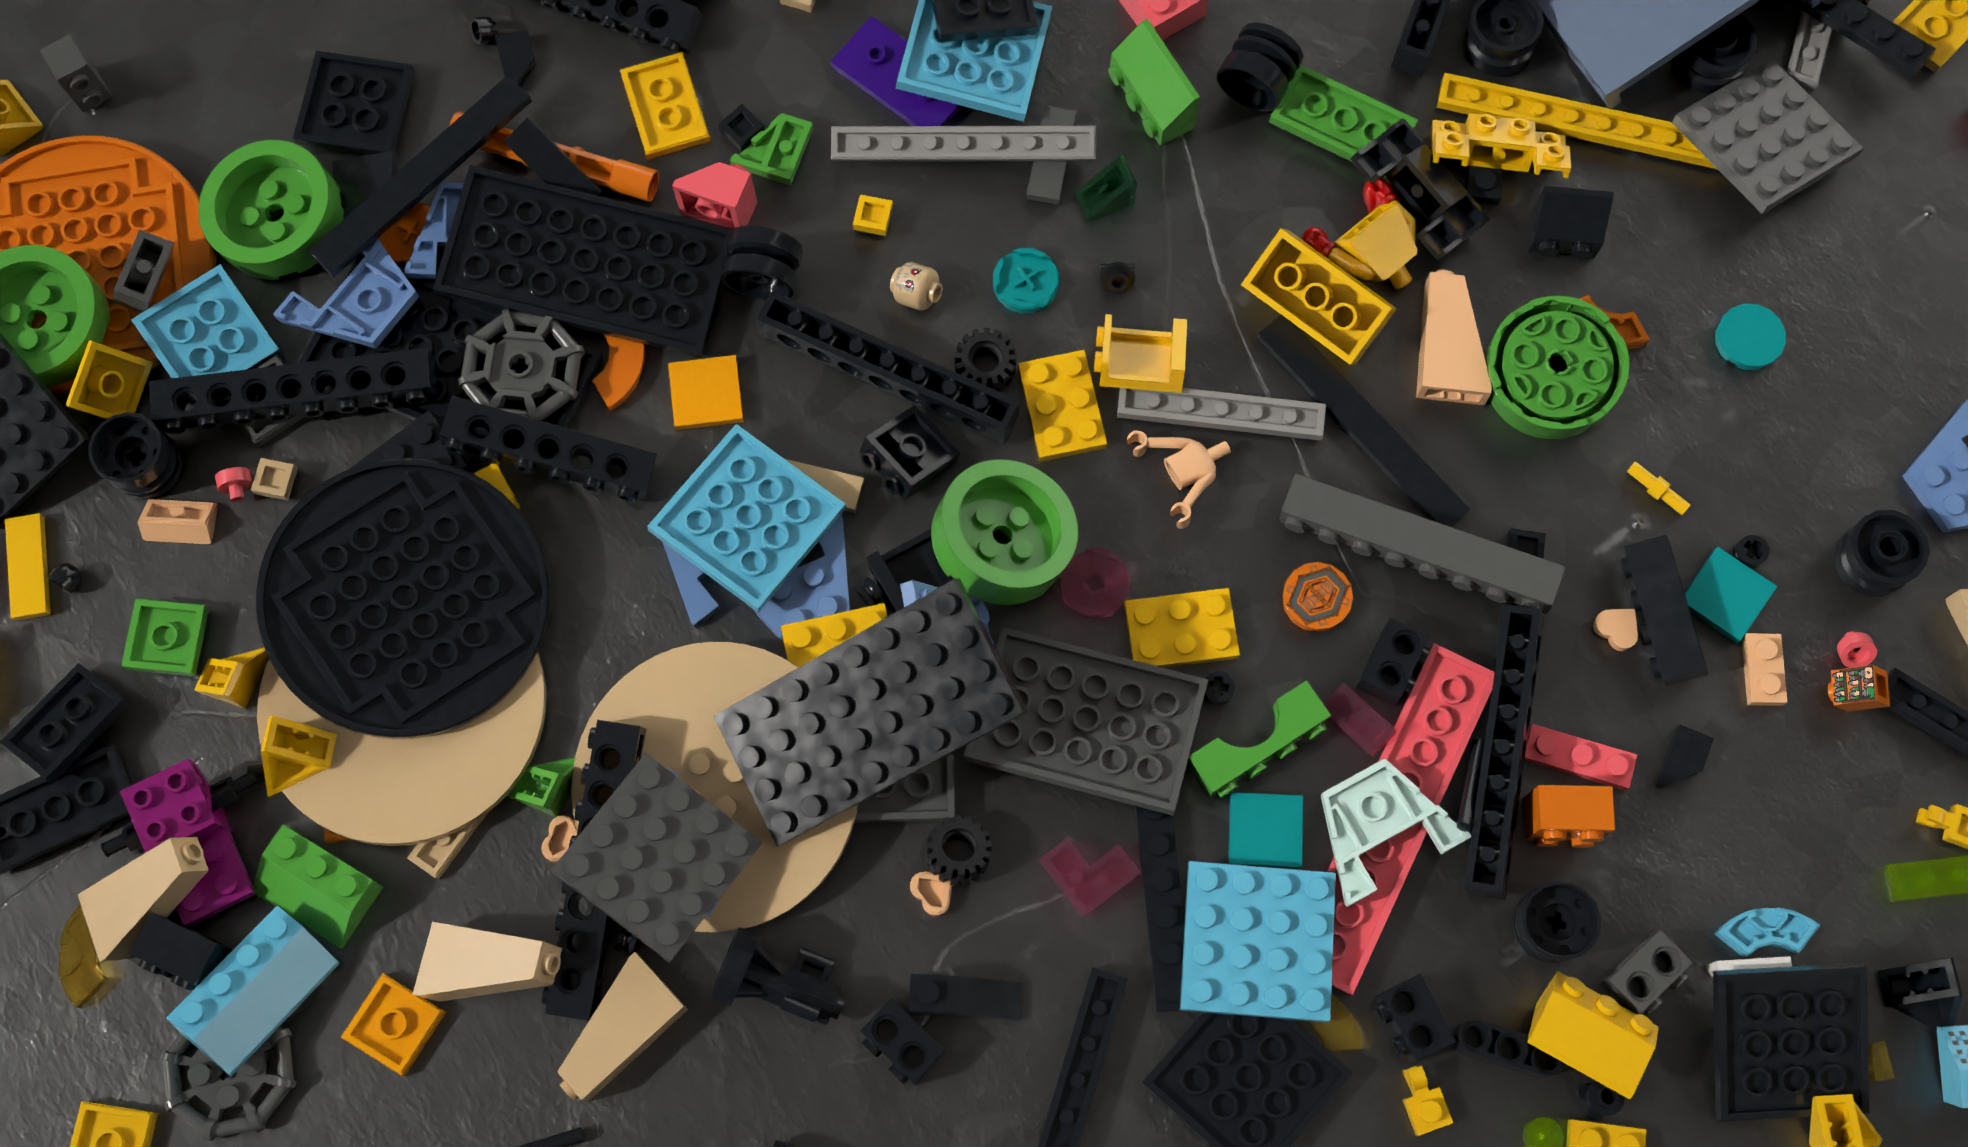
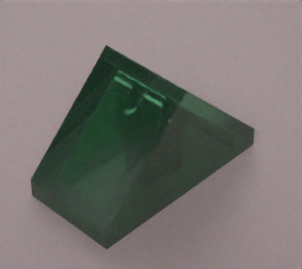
[1074,155,1137,221]

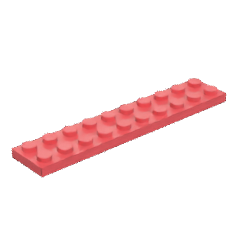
[1326,643,1495,997]

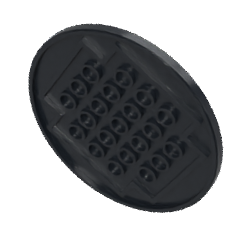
[256,458,549,739]

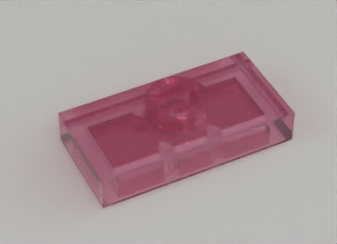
[1323,683,1397,757]

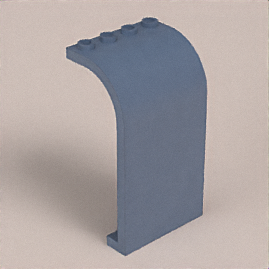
[1535,0,1824,110]

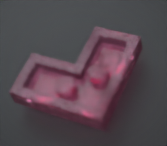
[1039,837,1141,919]

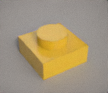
[853,194,893,236]

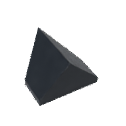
[1879,958,1963,1030]

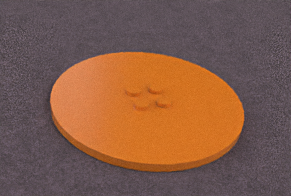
[0,135,217,393]

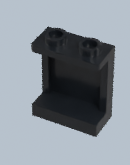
[866,529,966,613]

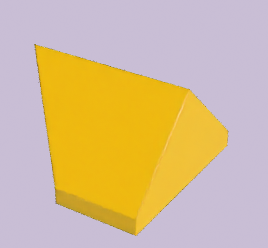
[194,647,269,709]
[261,715,337,798]
[1809,1094,1883,1147]

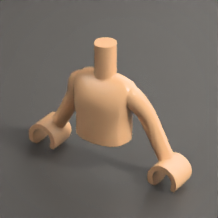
[1127,430,1231,529]

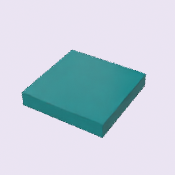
[1685,546,1777,644]
[1228,792,1303,869]

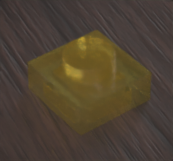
[1869,1041,1895,1083]

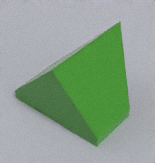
[507,757,575,817]

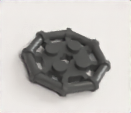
[457,309,585,421]
[160,1026,297,1141]

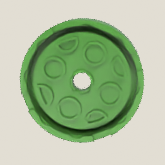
[198,140,344,280]
[0,245,110,387]
[1484,296,1629,439]
[931,459,1078,605]

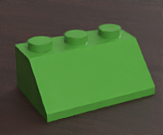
[1108,19,1200,146]
[253,824,384,949]

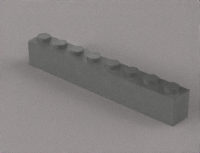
[1279,474,1566,615]

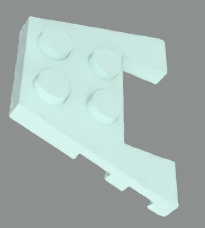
[1320,758,1471,907]

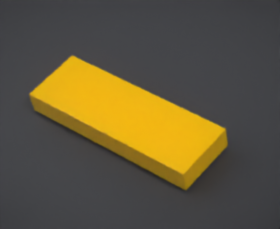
[5,513,51,621]

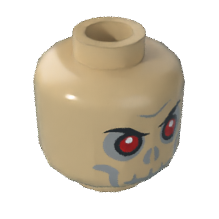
[890,262,943,311]

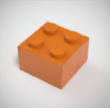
[1522,785,1615,848]

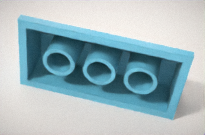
[166,905,340,1076]

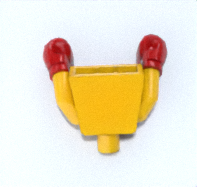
[1302,178,1417,289]

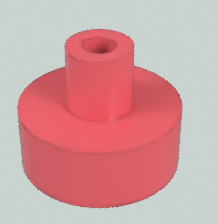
[215,467,253,502]
[1837,631,1877,668]

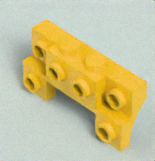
[1429,113,1571,178]

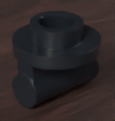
[1100,262,1135,294]

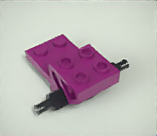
[100,759,260,927]

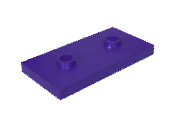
[830,16,962,126]

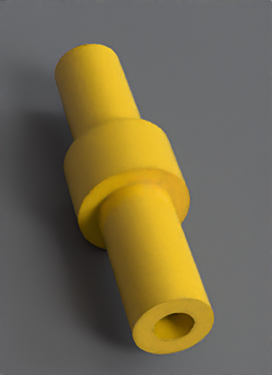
[1627,461,1691,515]

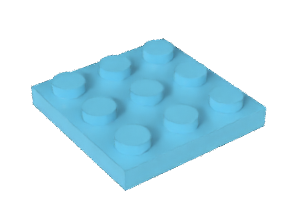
[131,264,280,407]

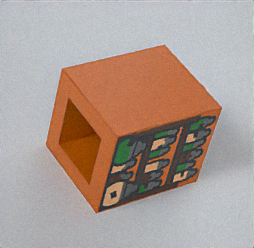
[1828,665,1890,712]

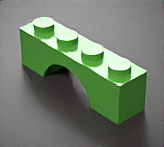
[1187,680,1331,799]

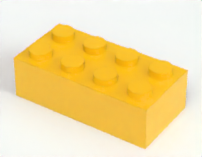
[1241,228,1397,365]

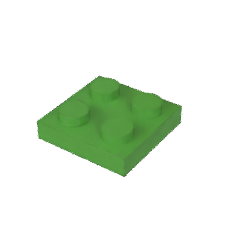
[121,598,209,677]

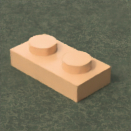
[1742,633,1787,706]

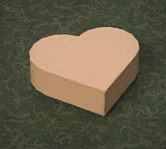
[1593,609,1638,651]
[541,815,577,863]
[910,872,952,917]

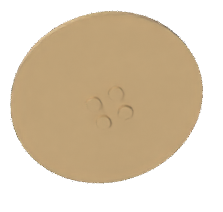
[571,642,858,932]
[257,652,546,846]

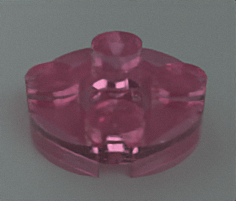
[1060,548,1131,619]

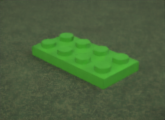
[1269,65,1418,178]

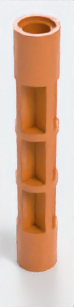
[449,112,660,202]

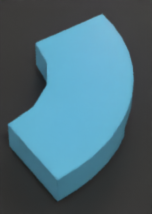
[1714,908,1820,958]

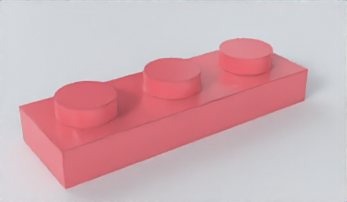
[1525,724,1637,791]

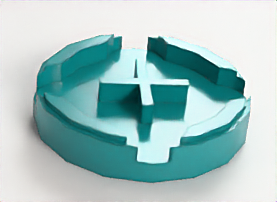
[993,248,1059,314]
[1715,304,1786,371]

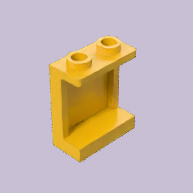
[1094,314,1187,393]

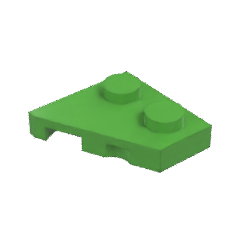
[730,113,814,185]

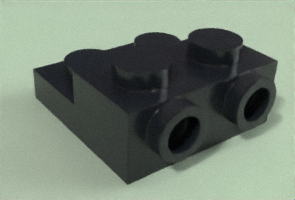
[859,405,960,500]

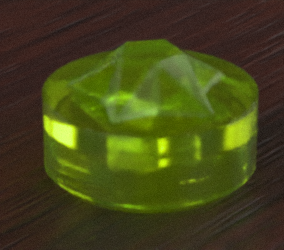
[1523,1117,1563,1147]

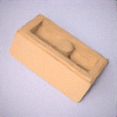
[138,499,218,544]

